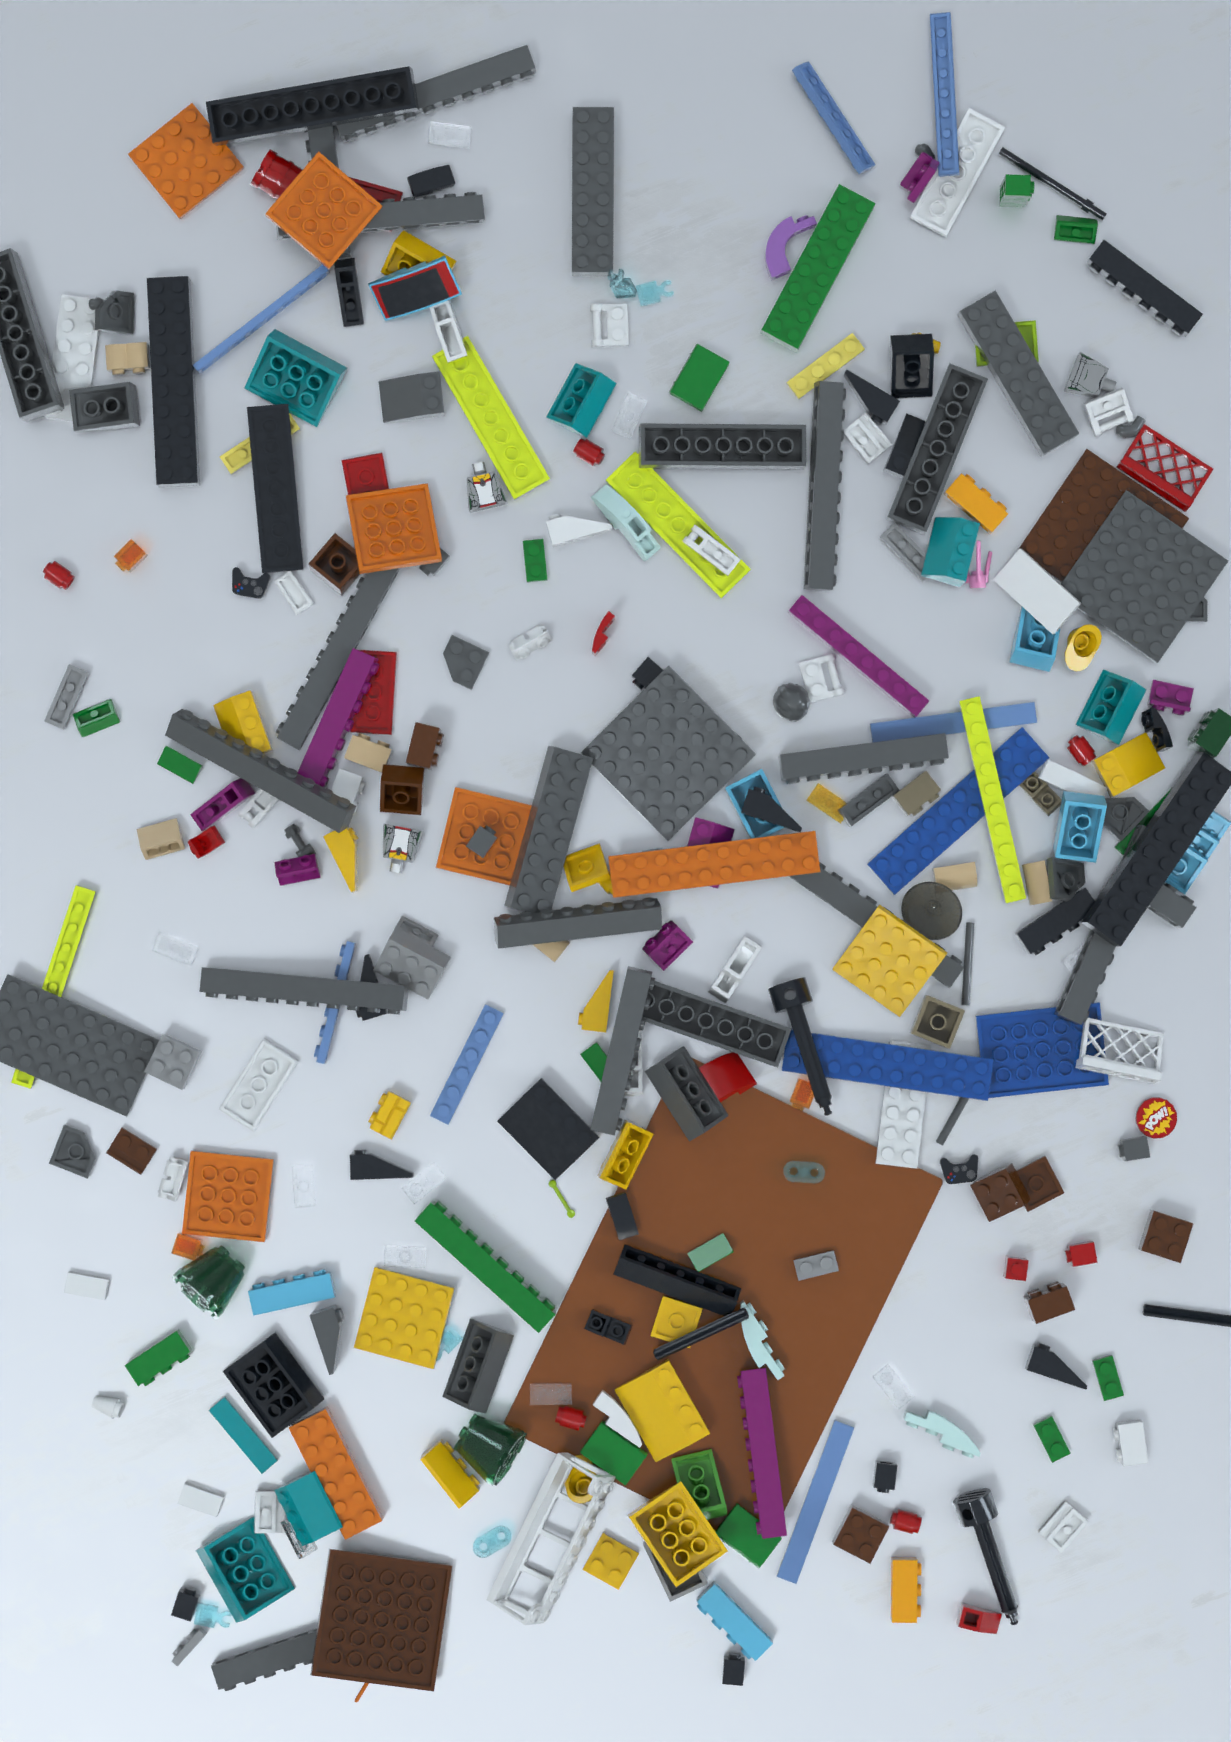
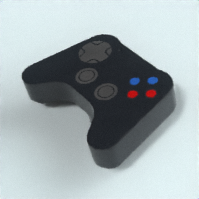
[232,567,271,599]
[940,1154,978,1184]

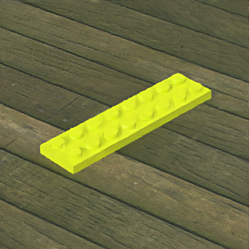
[432,335,550,500]
[606,451,751,599]

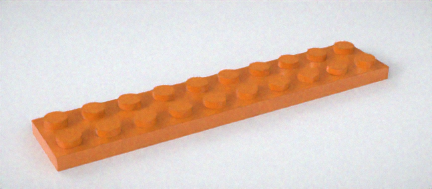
[608,831,820,898]

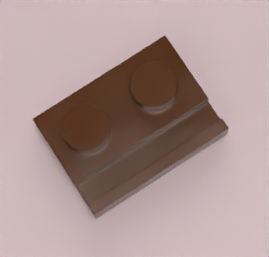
[106,1127,157,1175]

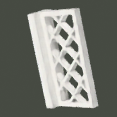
[1076,1018,1164,1084]

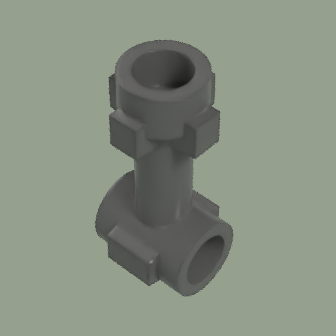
[284,824,316,857]

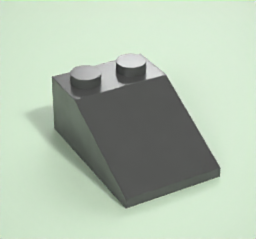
[379,371,445,423]
[69,382,140,432]
[309,1304,345,1375]

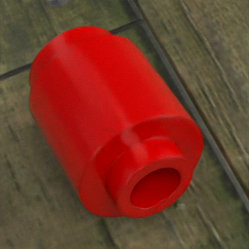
[573,438,605,467]
[43,561,75,590]
[1067,735,1097,766]
[555,1406,587,1431]
[890,1509,922,1534]

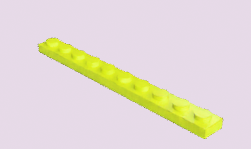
[959,696,1026,903]
[11,885,96,1089]

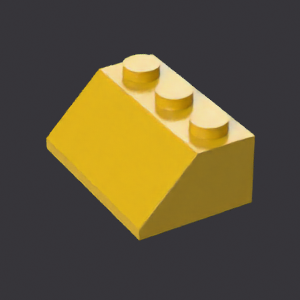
[381,230,457,275]
[213,690,273,754]
[597,1120,654,1189]
[420,1439,480,1509]

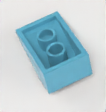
[1009,606,1060,672]

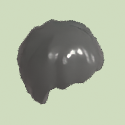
[773,683,810,722]

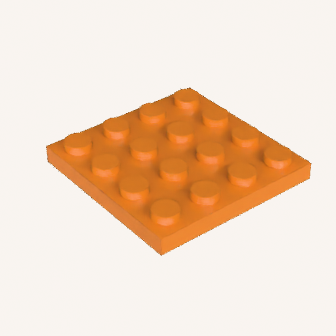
[128,103,244,219]
[265,151,383,270]
[346,483,442,574]
[436,787,532,885]
[182,1151,274,1242]

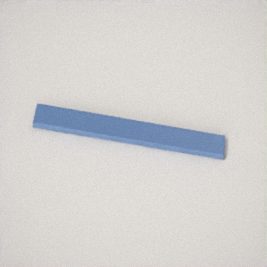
[930,12,960,177]
[193,265,330,373]
[870,702,1037,743]
[777,1420,854,1584]

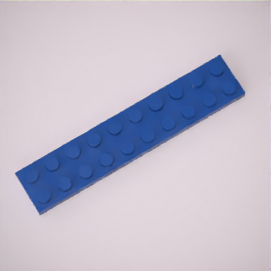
[867,727,1049,895]
[782,1030,994,1101]

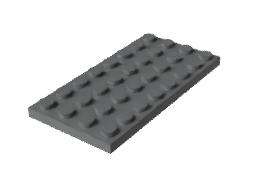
[0,974,159,1117]

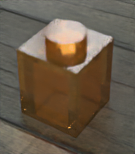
[114,539,148,573]
[789,1078,814,1111]
[171,1232,205,1261]

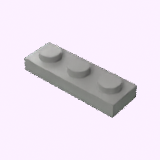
[880,523,926,581]
[44,664,89,729]

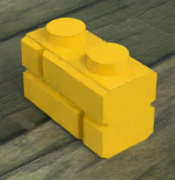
[368,1091,411,1140]

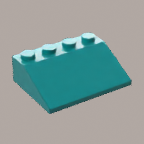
[244,329,347,427]
[195,1517,295,1623]

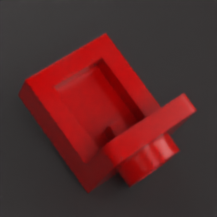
[188,825,225,859]

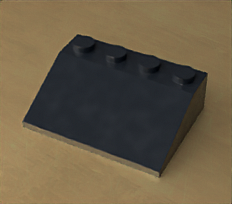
[497,1078,599,1180]
[222,1333,324,1438]

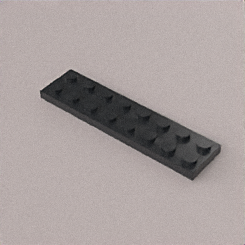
[247,404,304,573]

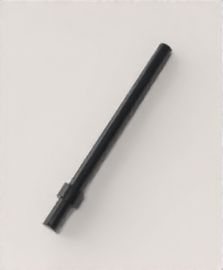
[999,147,1107,221]

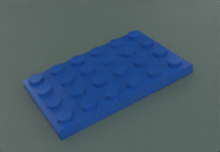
[975,1002,1109,1098]

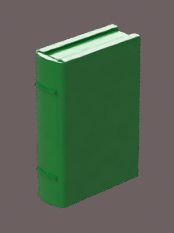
[669,344,730,412]
[580,1420,648,1486]
[715,1503,782,1569]

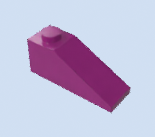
[190,778,255,831]

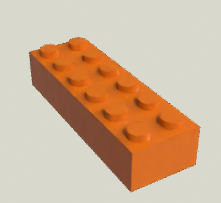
[289,1406,384,1540]

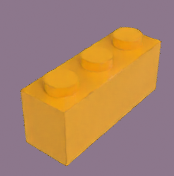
[944,473,1008,534]
[891,1557,921,1623]

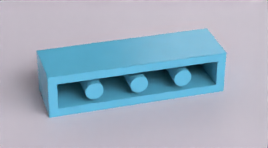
[248,1269,336,1316]
[696,1581,773,1661]

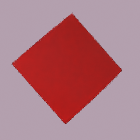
[592,611,615,656]
[699,1052,757,1103]

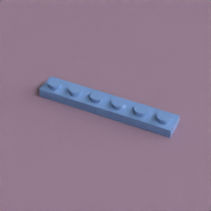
[792,61,875,174]
[314,941,356,1064]
[430,1004,504,1125]

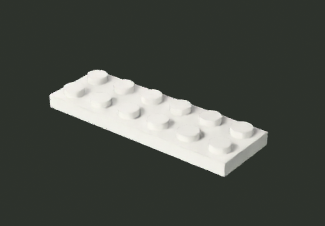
[910,108,1005,237]
[45,294,99,421]
[875,1040,931,1169]

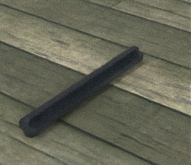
[1142,1304,1231,1327]
[653,1308,749,1360]

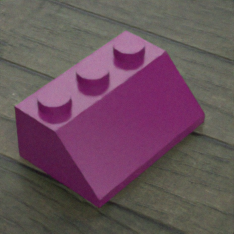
[687,817,735,889]

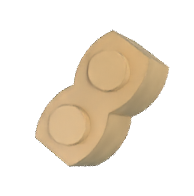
[105,342,150,375]

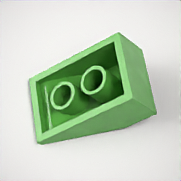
[671,1449,727,1520]

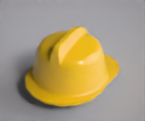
[1065,624,1102,672]
[565,1455,596,1504]

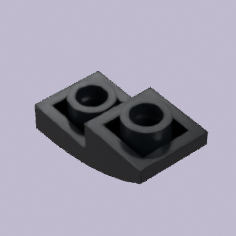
[407,165,456,197]
[1141,708,1173,752]
[606,1192,639,1241]
[584,1309,633,1345]

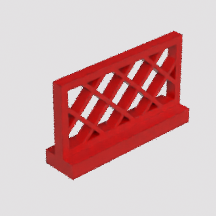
[1116,424,1213,512]

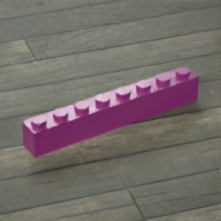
[788,595,929,718]
[298,648,379,787]
[737,1368,787,1539]

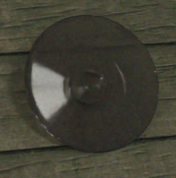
[901,882,962,940]

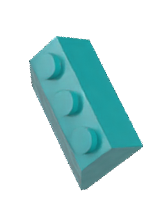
[546,363,617,438]
[921,517,980,587]
[1076,669,1146,745]
[274,1471,343,1546]

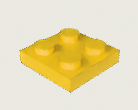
[563,843,611,892]
[650,1296,703,1348]
[582,1533,639,1590]

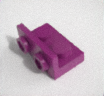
[900,152,940,203]
[1147,680,1194,716]
[274,854,321,886]
[642,920,693,971]

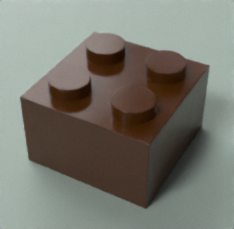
[308,533,360,595]
[406,722,444,770]
[380,764,425,815]
[970,1163,1031,1222]
[1138,1210,1193,1263]
[1024,1281,1075,1324]
[832,1505,889,1564]

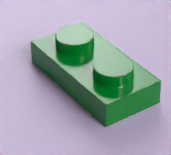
[523,539,547,583]
[1092,1355,1124,1401]
[1033,1416,1071,1463]

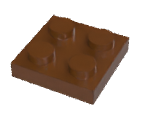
[1016,1156,1064,1212]

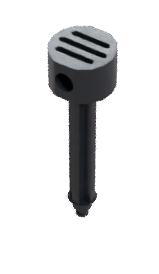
[768,977,832,1116]
[953,1488,1018,1625]

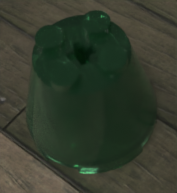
[172,1245,245,1319]
[454,1414,527,1486]

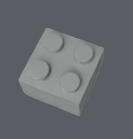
[144,1034,202,1090]

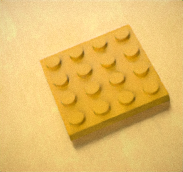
[832,904,948,1017]
[354,1267,455,1369]

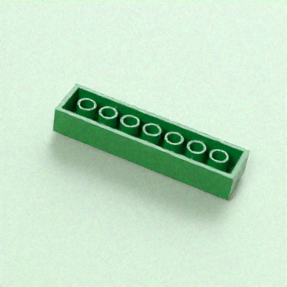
[760,184,876,353]
[415,1200,556,1333]

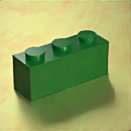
[999,174,1034,207]
[124,1329,192,1386]

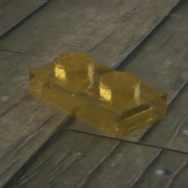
[806,783,846,824]

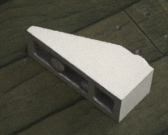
[546,514,612,547]

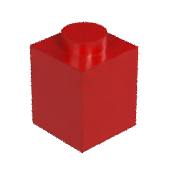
[1065,1241,1098,1267]
[1003,1256,1029,1281]

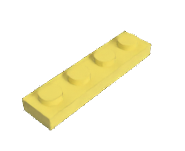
[786,333,865,400]
[220,413,300,475]

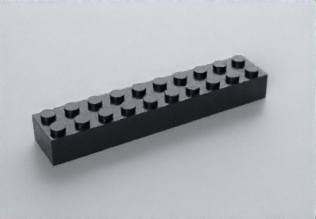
[206,66,419,146]
[147,276,200,487]
[1081,752,1231,946]

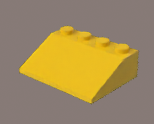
[614,1359,710,1462]
[627,1481,728,1587]

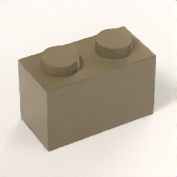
[892,771,941,816]

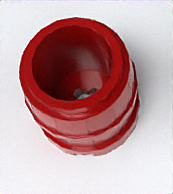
[250,149,303,199]

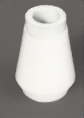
[92,1396,124,1419]

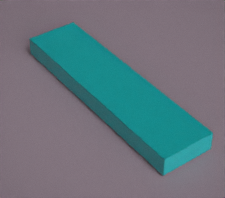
[208,1397,278,1474]

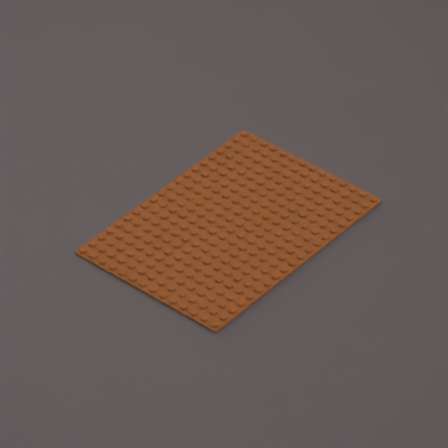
[503,1057,943,1531]

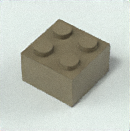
[910,995,965,1049]

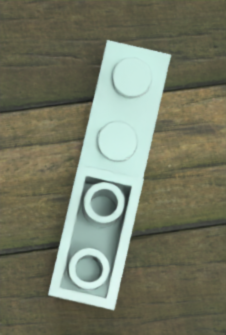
[591,484,661,561]
[740,1300,785,1380]
[903,1410,981,1458]

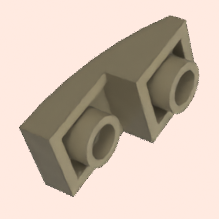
[1019,771,1062,816]

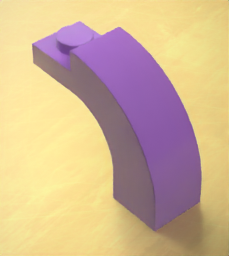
[765,215,817,281]

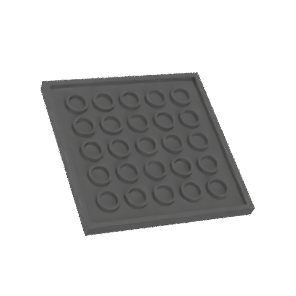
[1061,490,1228,663]
[581,666,756,841]

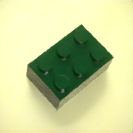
[1187,708,1231,758]

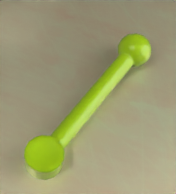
[548,1180,575,1218]

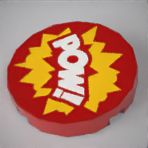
[1135,1097,1177,1139]

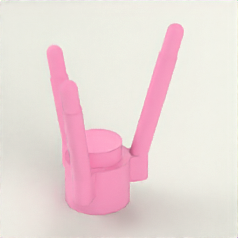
[966,540,992,588]

